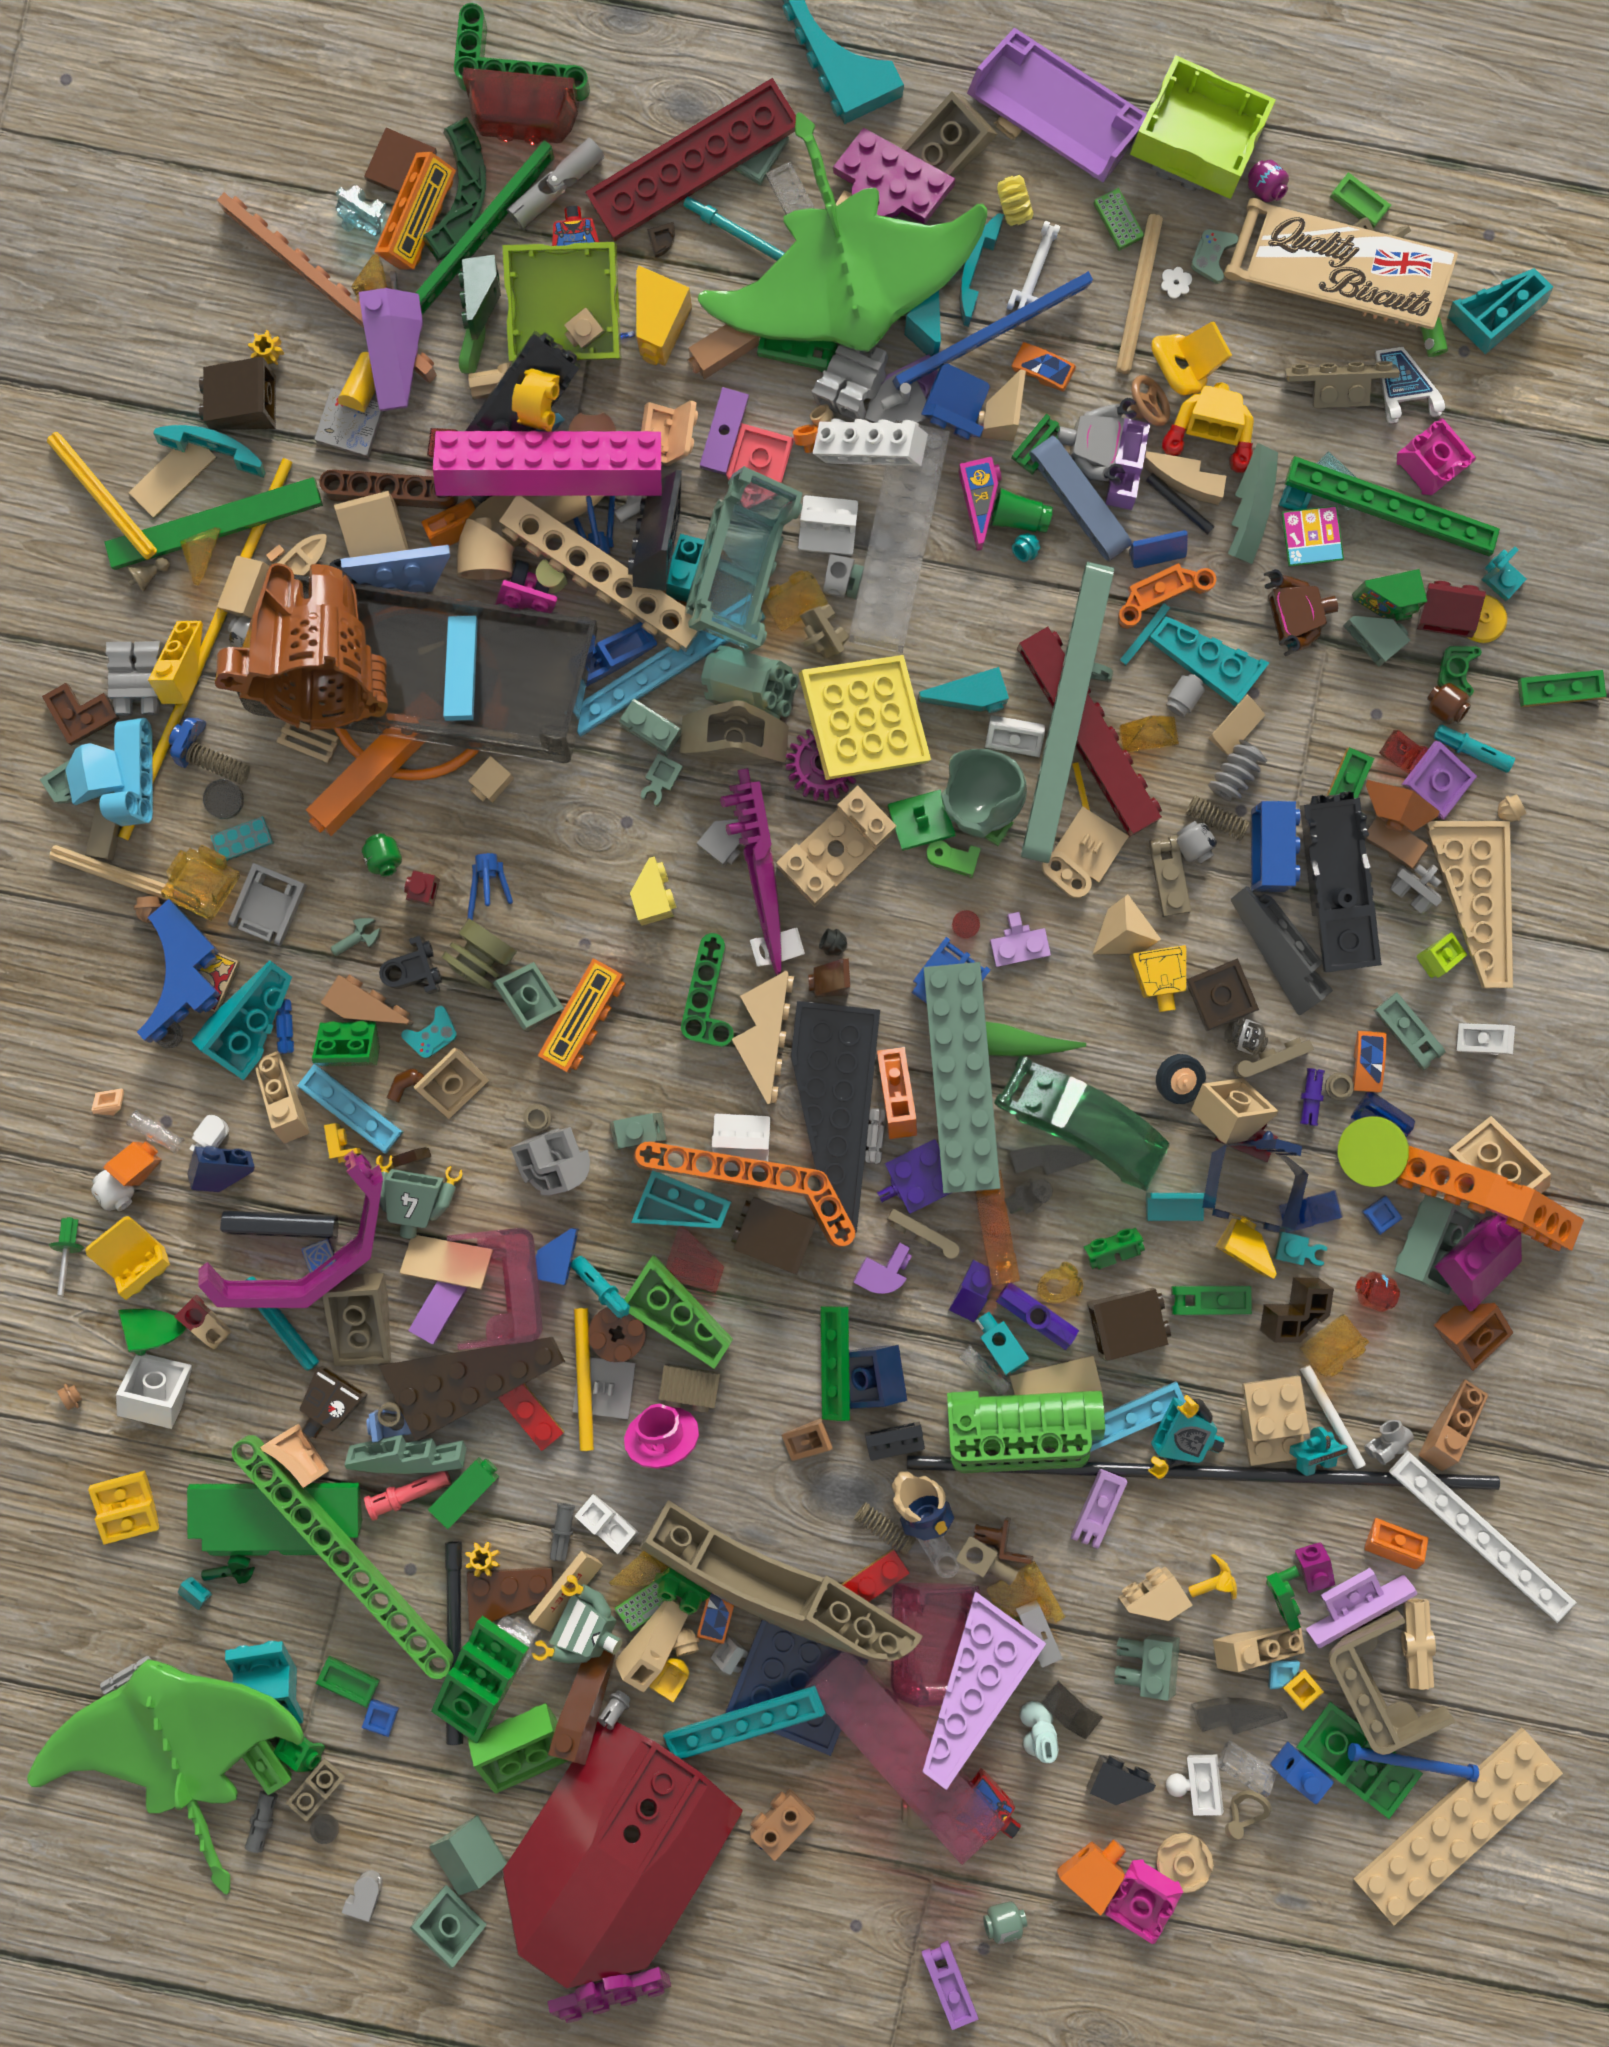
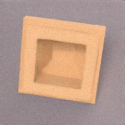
[92,1089,124,1116]

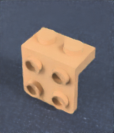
[641,401,698,466]

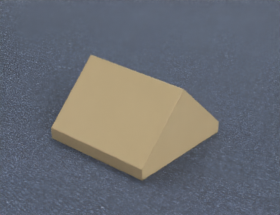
[217,556,269,619]
[414,1048,489,1119]

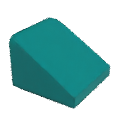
[1278,485,1313,510]
[178,1577,212,1610]

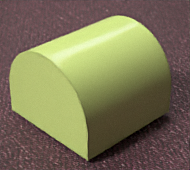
[536,559,567,593]

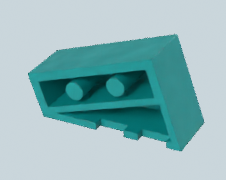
[1447,268,1554,355]

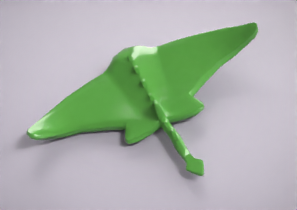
[698,112,987,352]
[27,1659,304,1895]

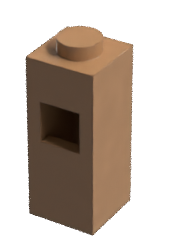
[687,324,759,380]

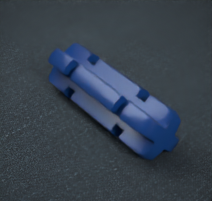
[275,999,294,1054]

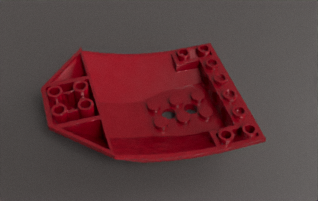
[502,1721,743,1989]

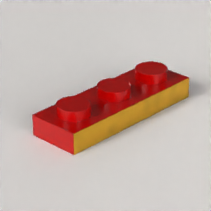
[498,1384,564,1451]
[841,1548,910,1602]

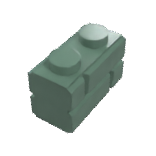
[619,699,681,756]

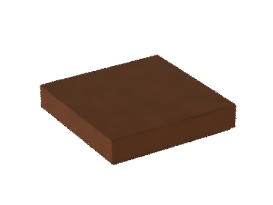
[364,128,437,194]

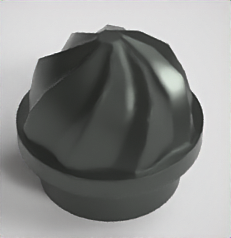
[819,928,847,956]

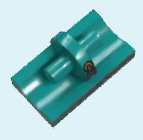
[1289,1427,1348,1476]

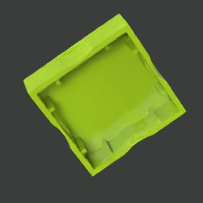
[1130,55,1276,199]
[502,242,622,362]

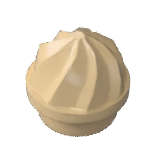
[1498,794,1527,822]
[672,1628,700,1657]

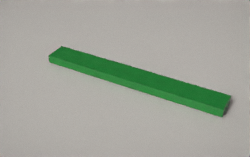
[416,140,554,315]
[1284,456,1500,557]
[104,477,323,570]

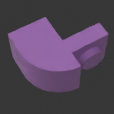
[853,1242,912,1294]

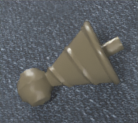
[128,557,170,592]

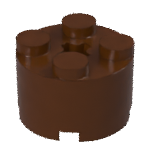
[588,1307,647,1362]

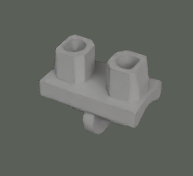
[1390,864,1442,914]

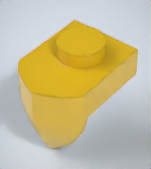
[649,1658,690,1703]

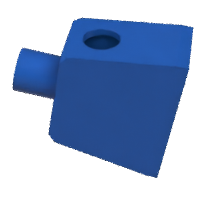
[1270,1741,1334,1805]

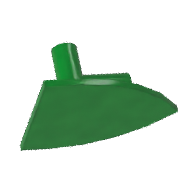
[118,1309,187,1356]

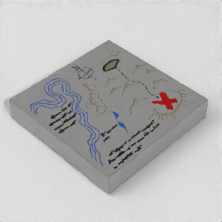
[314,388,384,458]

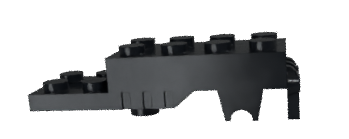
[465,330,580,503]
[1300,791,1382,972]

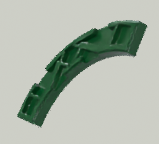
[422,117,486,262]

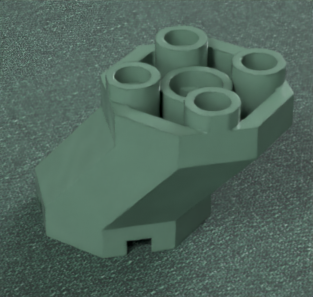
[701,646,799,719]

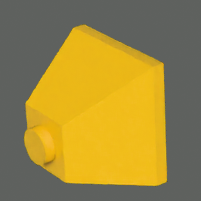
[1215,1218,1276,1279]

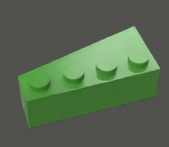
[624,1255,733,1369]

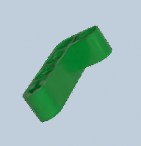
[681,933,734,1047]

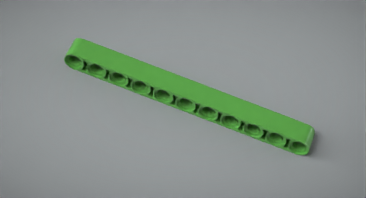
[232,1435,454,1679]

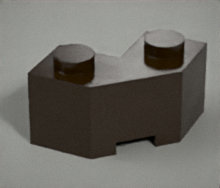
[1260,1277,1334,1343]

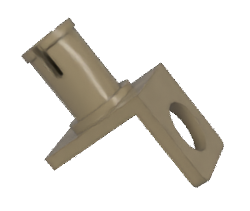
[956,1536,1019,1586]

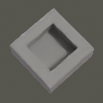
[711,1634,749,1675]

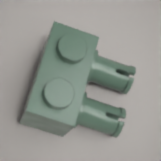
[1114,1634,1180,1701]

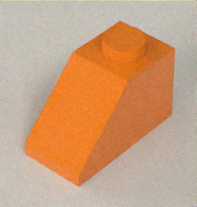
[103,1141,162,1186]

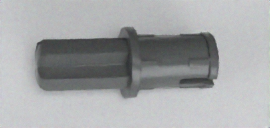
[550,1503,575,1562]

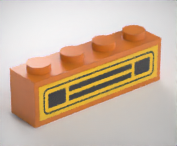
[374,152,456,270]
[538,958,626,1073]

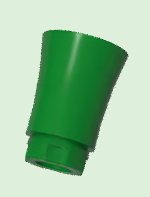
[991,488,1053,533]

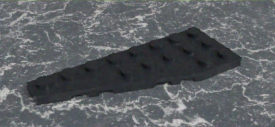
[791,1001,880,1233]

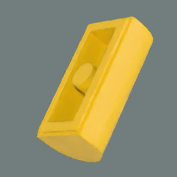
[338,352,376,413]

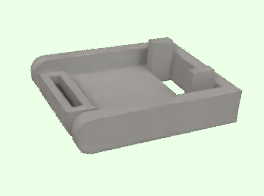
[228,863,307,946]

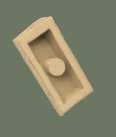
[1208,695,1265,756]

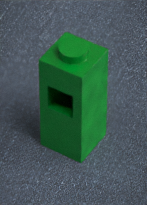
[428,1457,499,1529]

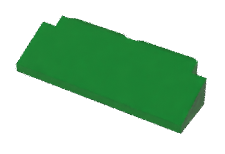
[187,1483,363,1556]

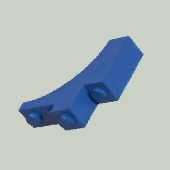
[137,899,221,1043]

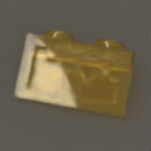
[763,570,828,631]
[1299,1314,1369,1377]

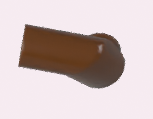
[386,1069,424,1103]

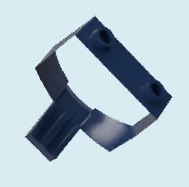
[1202,1131,1309,1233]

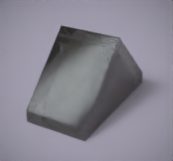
[1041,1680,1103,1740]

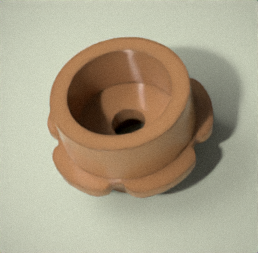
[57,1384,82,1411]

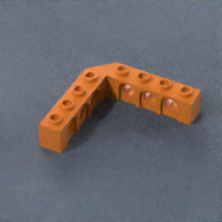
[1396,1146,1584,1252]

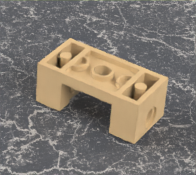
[776,786,896,908]

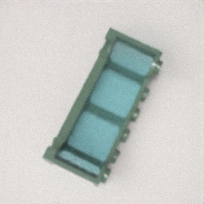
[686,466,803,653]

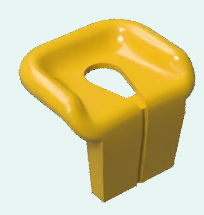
[1151,322,1232,395]

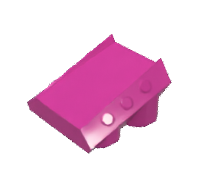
[1397,418,1476,495]
[1105,1859,1183,1944]

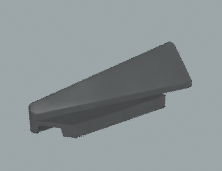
[1231,886,1333,1015]

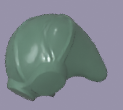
[941,749,1027,838]

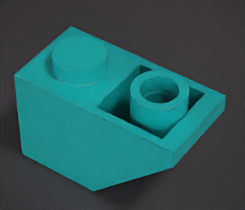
[666,534,705,602]

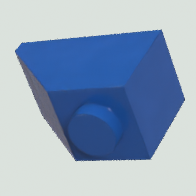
[528,1228,579,1285]

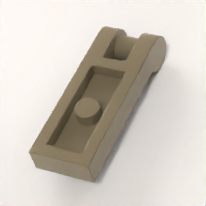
[1149,835,1191,917]
[1233,1037,1314,1078]
[887,1208,960,1259]

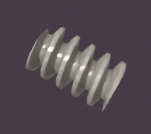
[1208,740,1267,802]

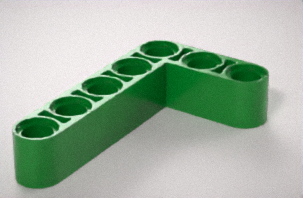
[454,3,590,102]

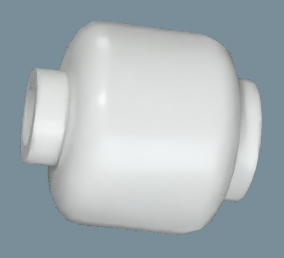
[91,1170,135,1211]

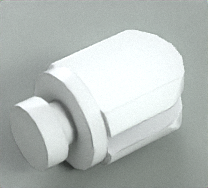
[189,1115,229,1151]

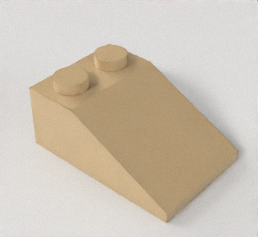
[1448,1116,1551,1193]

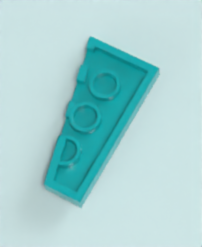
[1148,616,1269,707]

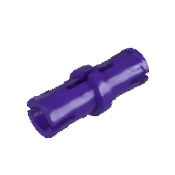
[1300,1068,1325,1126]

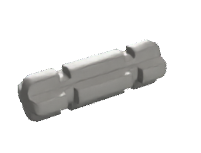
[865,1109,886,1164]
[100,1656,152,1695]

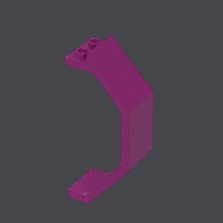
[198,1150,383,1308]

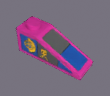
[958,457,1002,551]

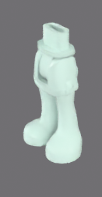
[1019,1701,1059,1763]

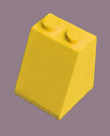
[636,266,692,366]

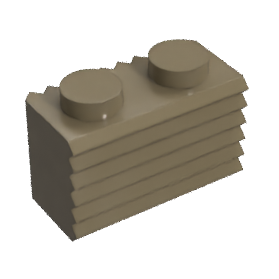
[659,1364,721,1412]

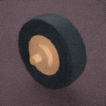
[1155,1054,1206,1104]

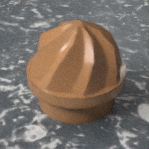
[134,896,162,923]

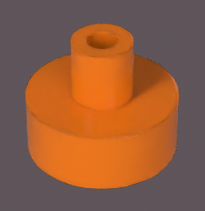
[793,425,818,453]

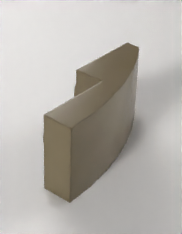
[285,1758,345,1822]

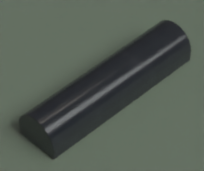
[220,1211,339,1239]

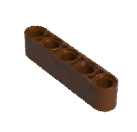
[319,469,458,509]

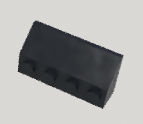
[628,470,682,591]

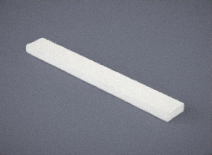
[1389,1450,1577,1623]

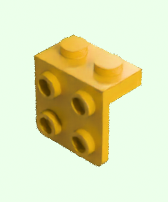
[85,1216,170,1300]

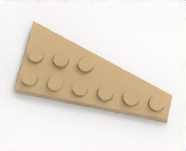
[1425,821,1513,988]

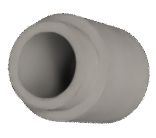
[1166,674,1205,717]

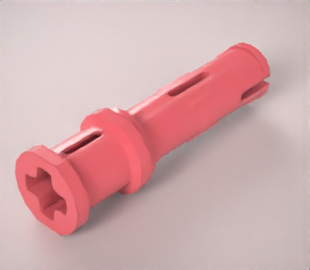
[364,1471,452,1521]

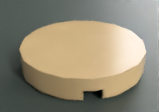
[1155,1833,1214,1893]

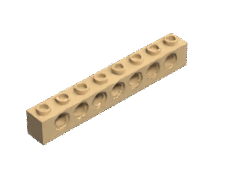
[499,496,700,652]

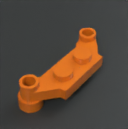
[1118,563,1216,629]

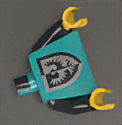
[1148,1395,1225,1479]

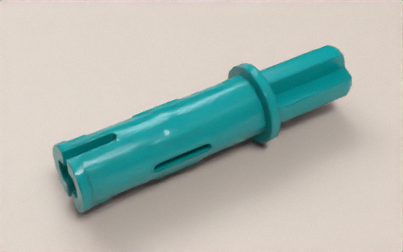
[1434,725,1515,773]
[571,1256,630,1318]

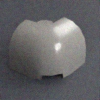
[510,1127,590,1195]

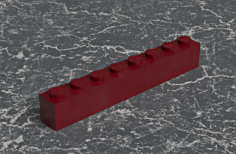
[1017,627,1162,838]

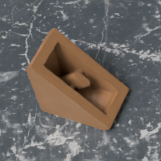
[781,1418,833,1461]

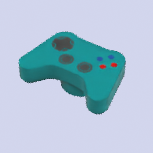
[401,1006,457,1058]

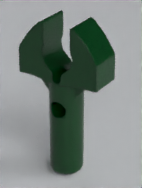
[201,1555,255,1584]

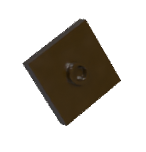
[1186,958,1259,1031]

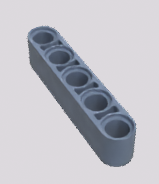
[1029,435,1132,561]

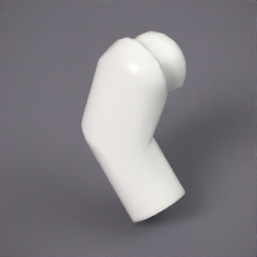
[614,496,645,523]

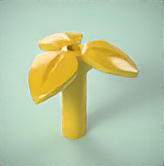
[1189,1554,1237,1600]

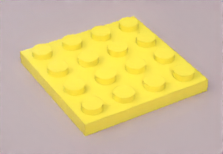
[799,655,931,780]

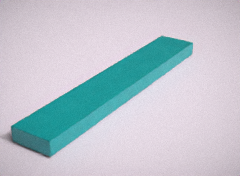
[663,1686,826,1759]

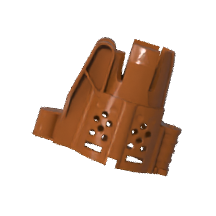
[215,563,388,731]

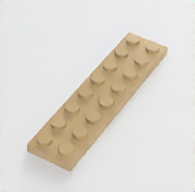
[1354,1727,1563,1926]

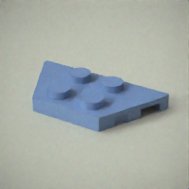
[341,545,450,599]

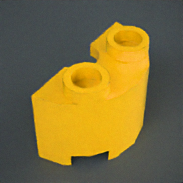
[512,369,560,431]

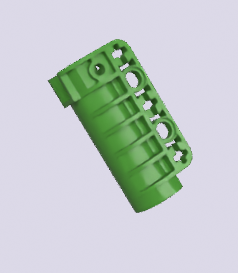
[947,1391,1105,1473]

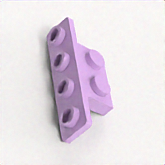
[1306,1568,1417,1648]

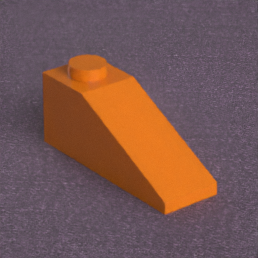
[877,1047,917,1139]

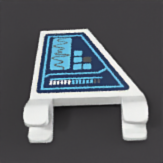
[1375,347,1445,424]

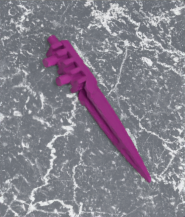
[720,768,782,976]

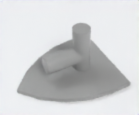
[865,367,928,423]

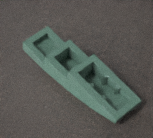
[1228,443,1278,564]
[344,1435,467,1474]

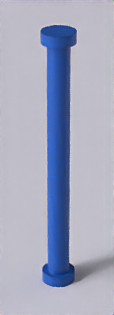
[1348,1743,1479,1782]

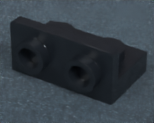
[865,1421,925,1461]

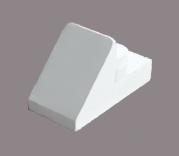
[1457,1023,1515,1055]

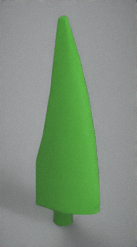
[986,1022,1087,1056]

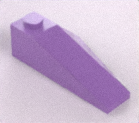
[359,288,423,411]

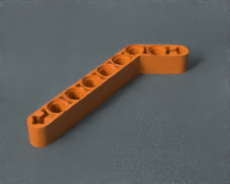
[633,1142,855,1247]

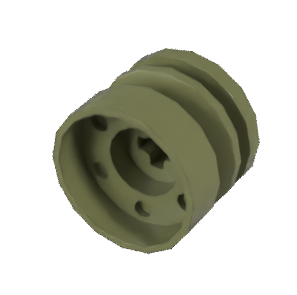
[442,918,517,990]

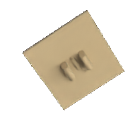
[1053,806,1129,883]

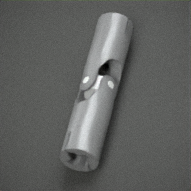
[506,137,604,229]

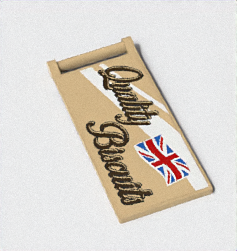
[1224,198,1458,329]

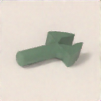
[331,918,382,956]

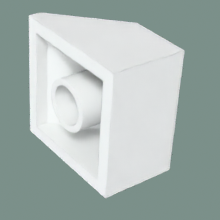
[116,1354,192,1429]

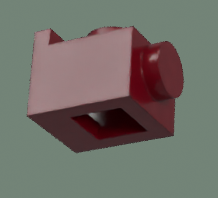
[404,870,440,906]

